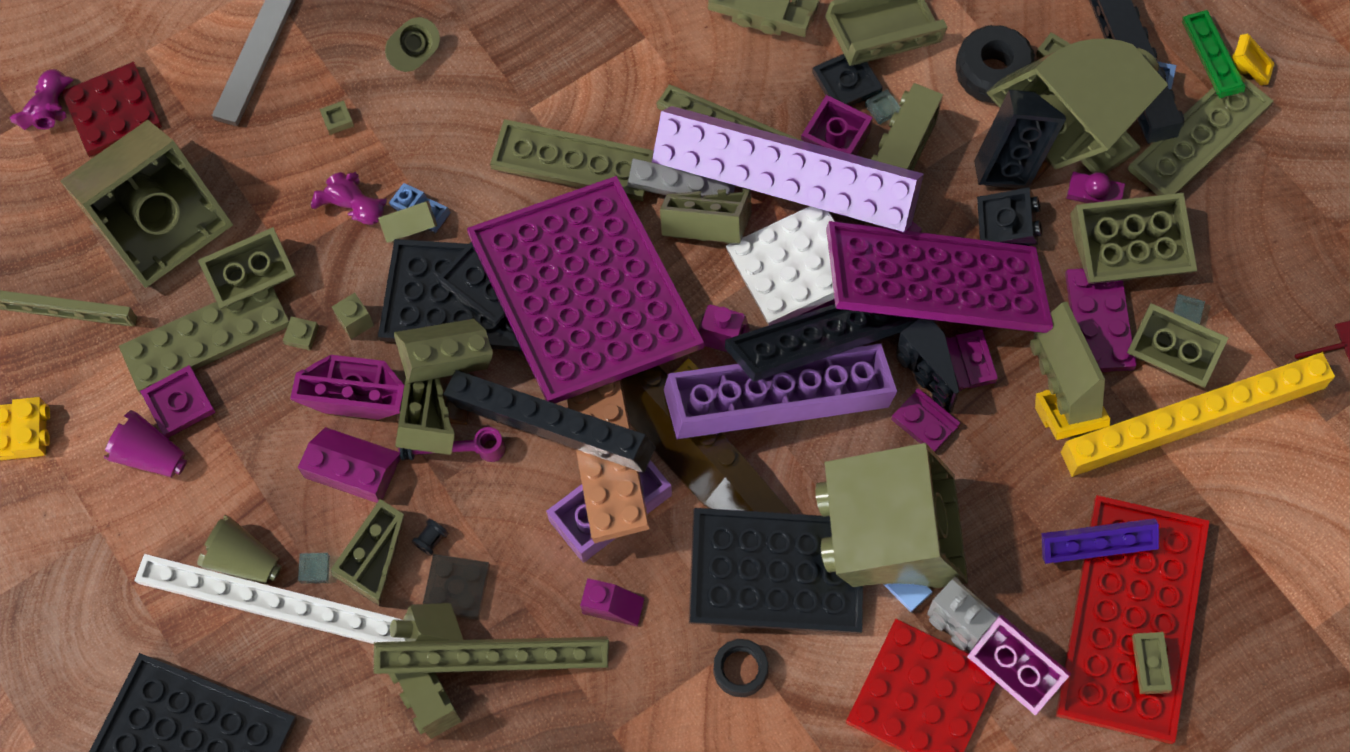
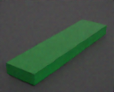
[1182,10,1245,99]

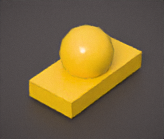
[1231,34,1274,86]

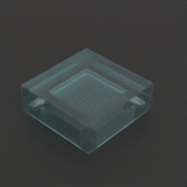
[865,89,901,125]
[1173,294,1205,325]
[298,553,330,583]

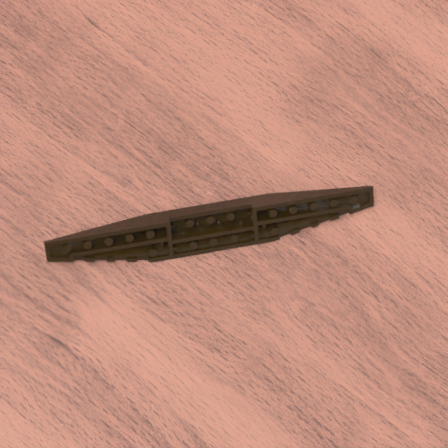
[621,365,792,514]

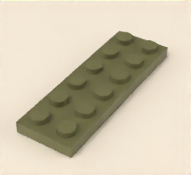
[1127,73,1274,195]
[490,119,654,201]
[119,286,289,394]

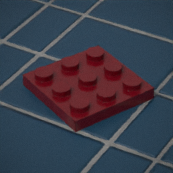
[62,62,162,157]

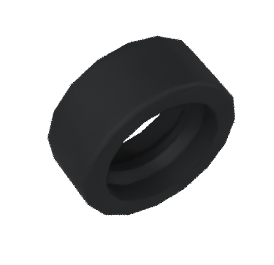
[713,639,769,697]

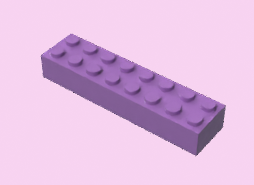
[664,344,897,439]

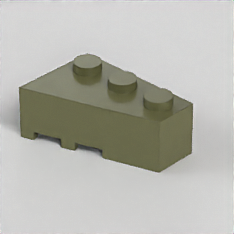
[389,672,462,739]

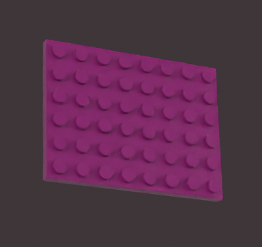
[467,176,704,404]

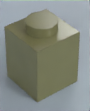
[332,293,374,340]

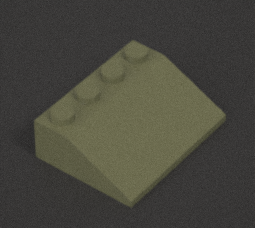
[1070,193,1197,284]

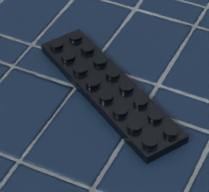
[725,304,936,382]

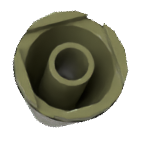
[197,515,282,584]

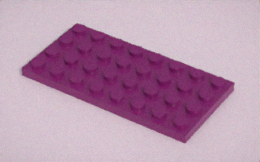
[826,221,1053,333]

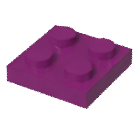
[140,365,216,438]

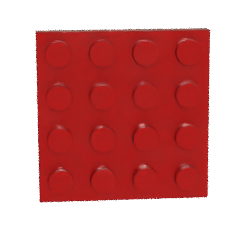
[845,618,996,752]

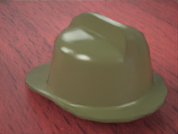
[385,17,440,72]

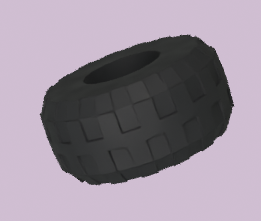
[956,25,1035,103]

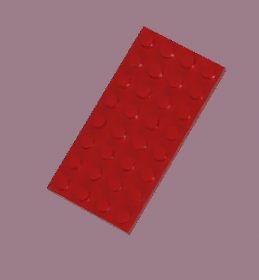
[1056,495,1209,744]

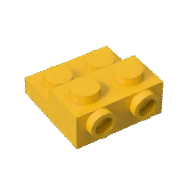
[1035,390,1110,440]
[0,397,50,460]

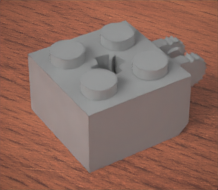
[927,577,1000,652]

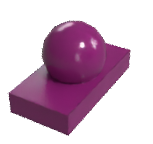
[1066,172,1125,203]

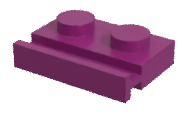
[945,329,998,391]
[891,388,960,453]

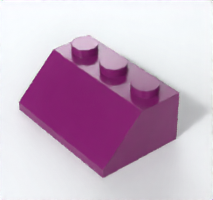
[298,427,401,503]
[967,615,1071,716]

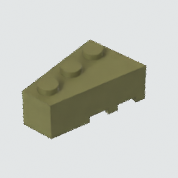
[660,188,752,244]
[395,378,455,455]
[331,499,404,607]

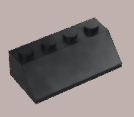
[974,90,1066,189]

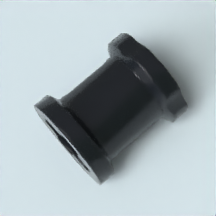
[412,518,449,556]

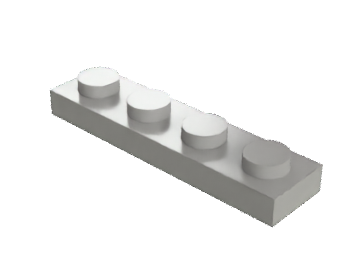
[627,159,735,196]

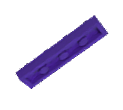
[1042,518,1159,564]

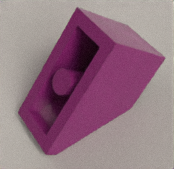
[580,578,645,627]

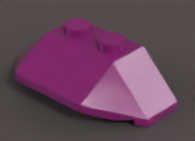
[290,355,405,420]

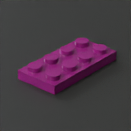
[1065,269,1136,372]

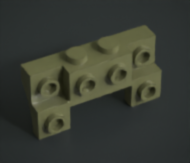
[708,0,820,37]

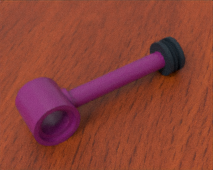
[398,427,506,462]

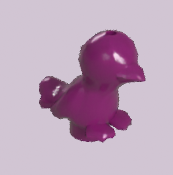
[9,69,73,130]
[311,172,387,225]

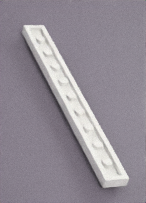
[134,554,405,644]

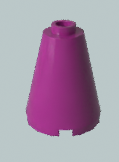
[104,410,187,478]

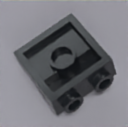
[977,187,1043,246]

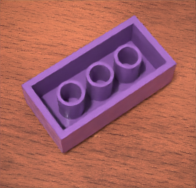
[546,460,672,563]

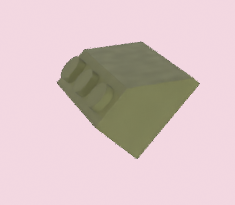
[198,227,296,309]
[1127,303,1229,388]
[394,319,493,383]

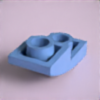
[389,183,451,233]

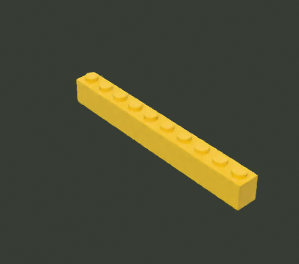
[1061,352,1335,477]

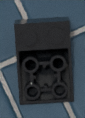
[896,318,959,413]

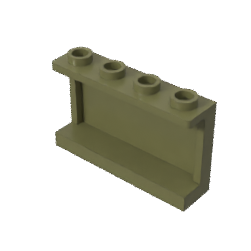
[825,0,948,66]

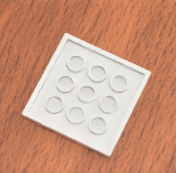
[726,206,835,325]

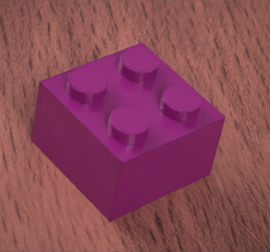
[801,95,873,156]

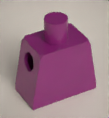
[698,304,751,352]

